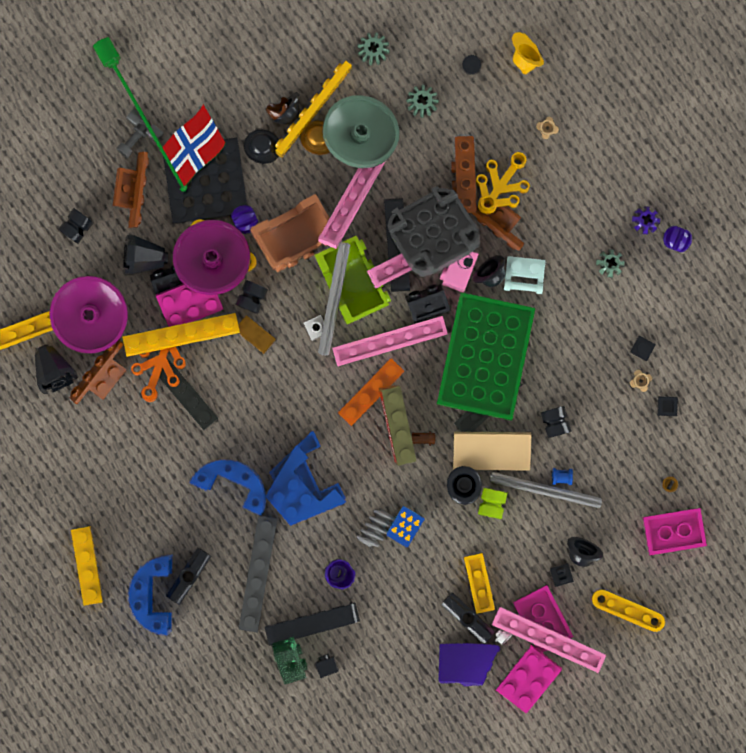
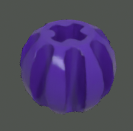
[231,205,258,234]
[632,206,660,235]
[663,225,692,252]

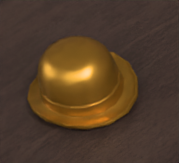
[300,120,330,155]

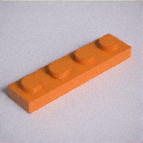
[338,358,405,426]

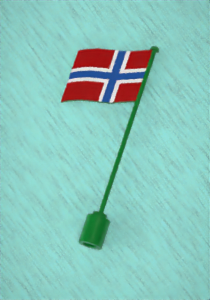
[93,37,226,192]

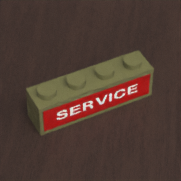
[379,385,416,466]

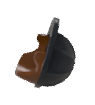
[266,92,300,125]

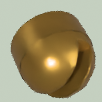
[662,477,678,493]

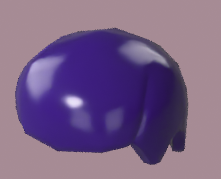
[324,559,355,590]

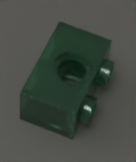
[272,637,308,685]

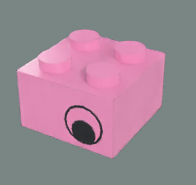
[440,252,478,293]

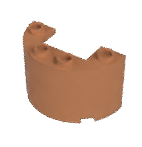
[250,194,330,272]

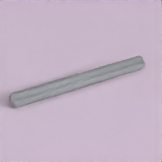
[318,242,350,356]
[490,472,602,508]

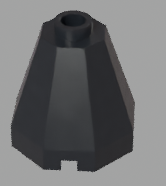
[123,235,168,275]
[35,345,78,394]

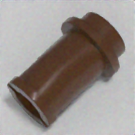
[412,431,435,446]

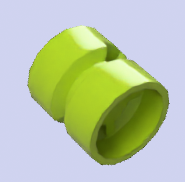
[478,488,507,519]

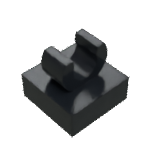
[550,563,574,587]

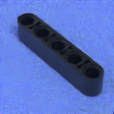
[384,198,410,292]
[264,602,360,646]

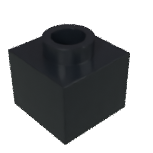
[315,654,339,678]

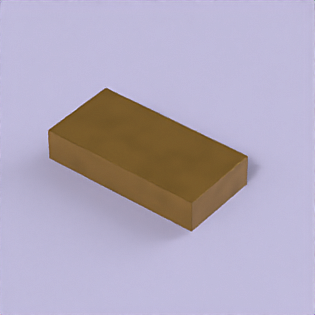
[238,315,276,354]

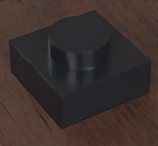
[630,335,656,361]

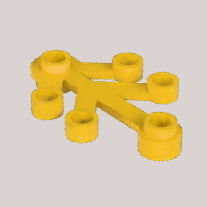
[476,152,530,214]

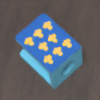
[387,506,425,547]

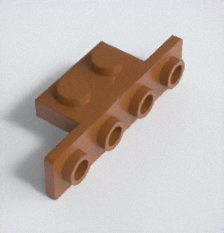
[451,136,477,213]
[113,152,149,228]
[469,198,525,251]
[69,340,127,404]

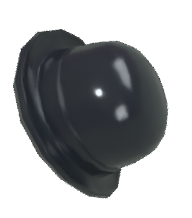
[243,129,279,164]
[473,255,505,287]
[447,466,482,505]
[567,537,603,567]

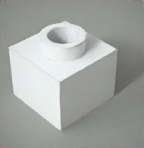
[304,315,324,341]

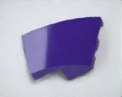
[439,643,500,686]

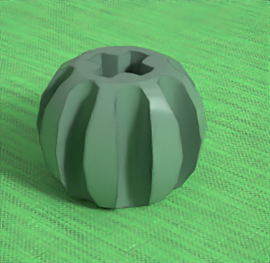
[596,249,625,278]

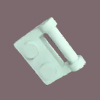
[504,256,546,294]

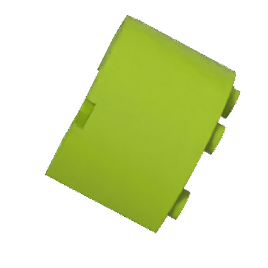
[314,236,391,325]

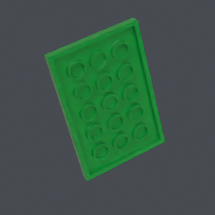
[437,292,536,421]

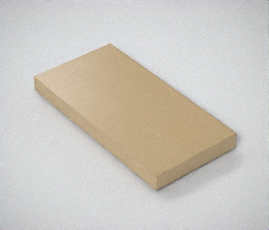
[453,432,531,470]

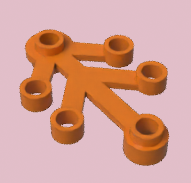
[131,347,186,402]

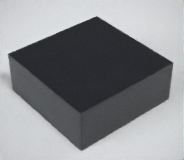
[657,396,678,416]

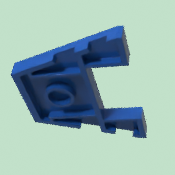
[269,431,346,501]
[265,445,346,526]

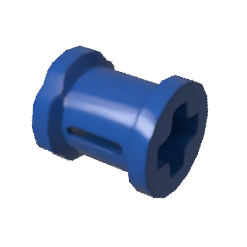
[552,468,573,485]

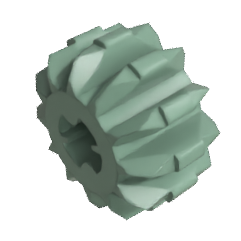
[358,32,390,65]
[406,85,439,118]

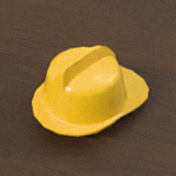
[512,32,544,74]

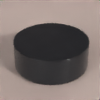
[462,55,481,75]

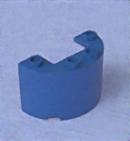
[189,460,266,515]
[128,554,173,635]

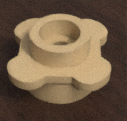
[536,117,559,139]
[630,370,652,392]

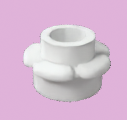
[495,629,513,645]

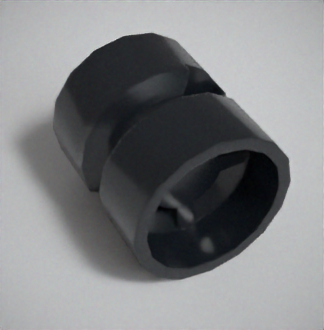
[58,208,94,244]
[235,280,268,314]
[541,406,572,438]

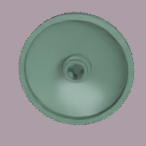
[323,95,399,168]

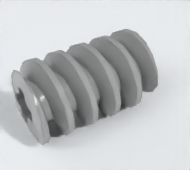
[357,507,396,550]

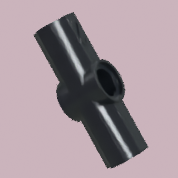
[166,547,212,605]
[441,592,495,644]

